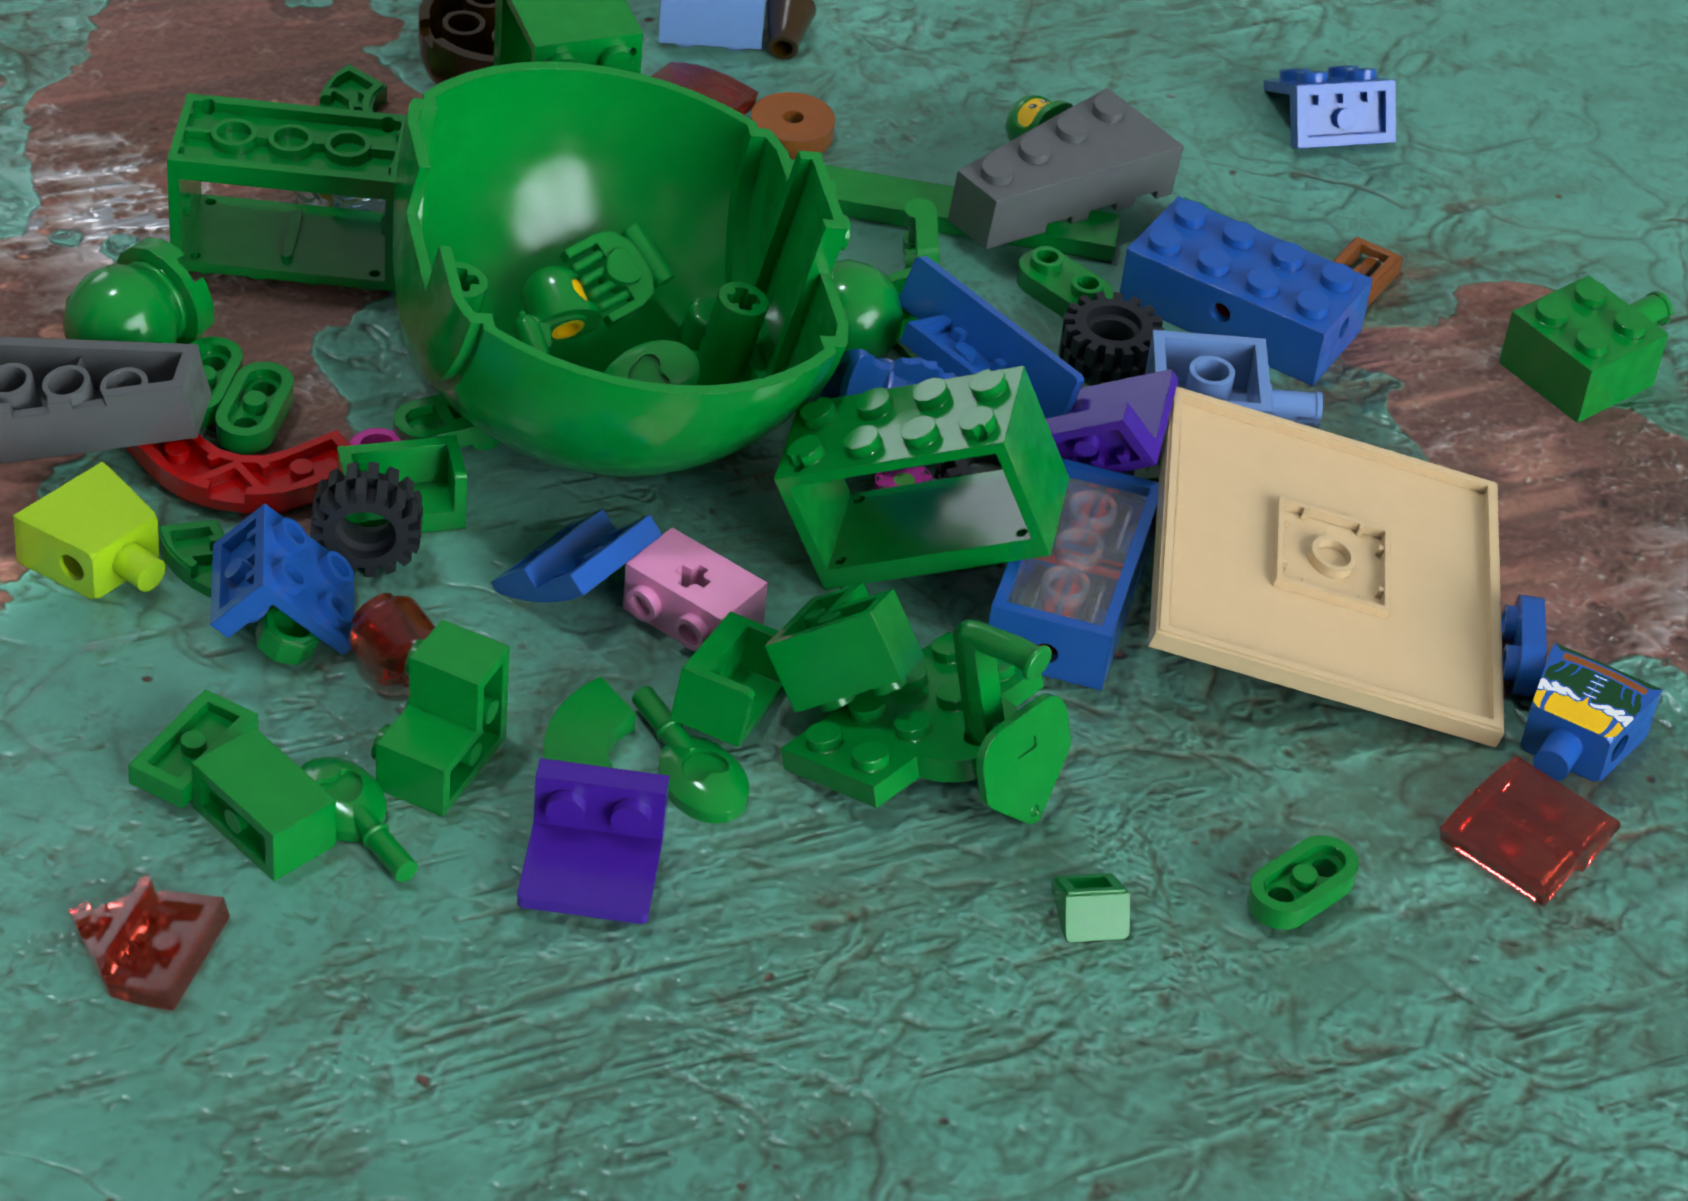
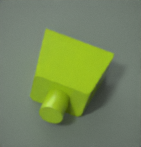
[13,462,166,599]

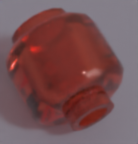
[349,593,436,687]

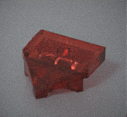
[68,875,230,1011]

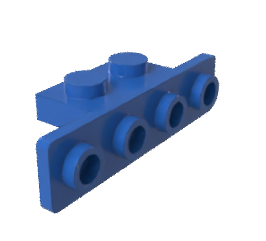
[900,256,1084,418]

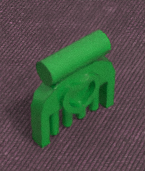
[560,222,675,328]

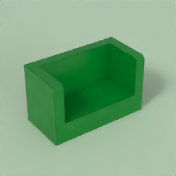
[337,435,467,533]
[670,611,784,747]
[191,727,337,881]

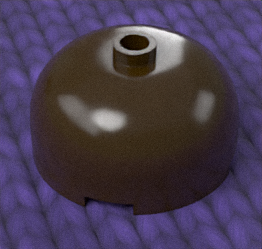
[418,0,496,85]

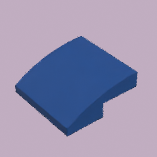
[491,509,662,603]

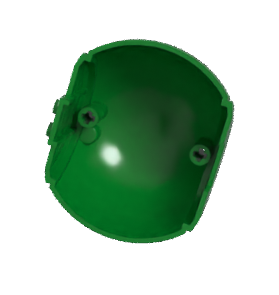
[393,61,850,476]

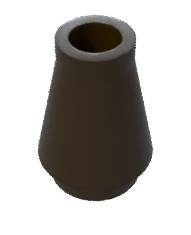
[766,0,816,60]

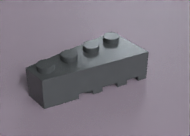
[948,88,1184,249]
[0,337,212,464]

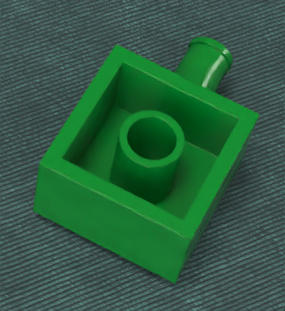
[1499,275,1673,423]

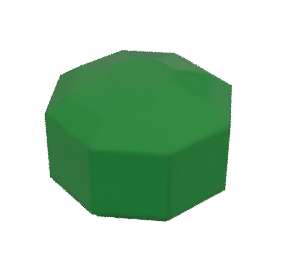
[255,606,320,665]

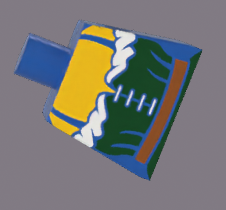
[1520,643,1663,781]

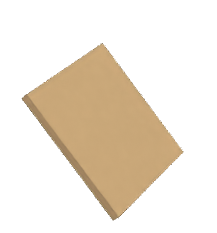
[1148,387,1504,748]

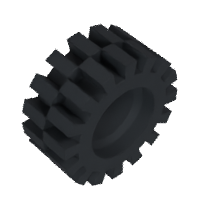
[1058,292,1164,386]
[310,462,423,577]

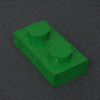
[128,689,258,809]

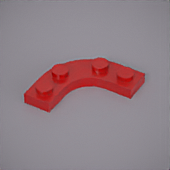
[125,430,351,514]

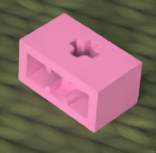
[623,527,768,652]

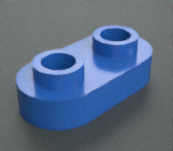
[1501,594,1547,697]

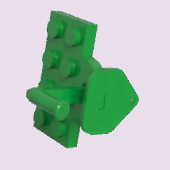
[781,619,1071,824]

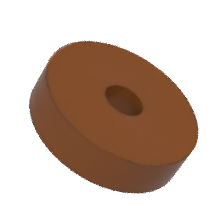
[751,92,835,159]

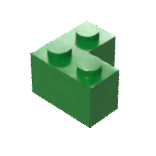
[764,582,924,713]
[371,619,510,817]

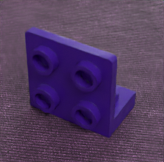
[1046,369,1178,473]
[517,758,670,924]

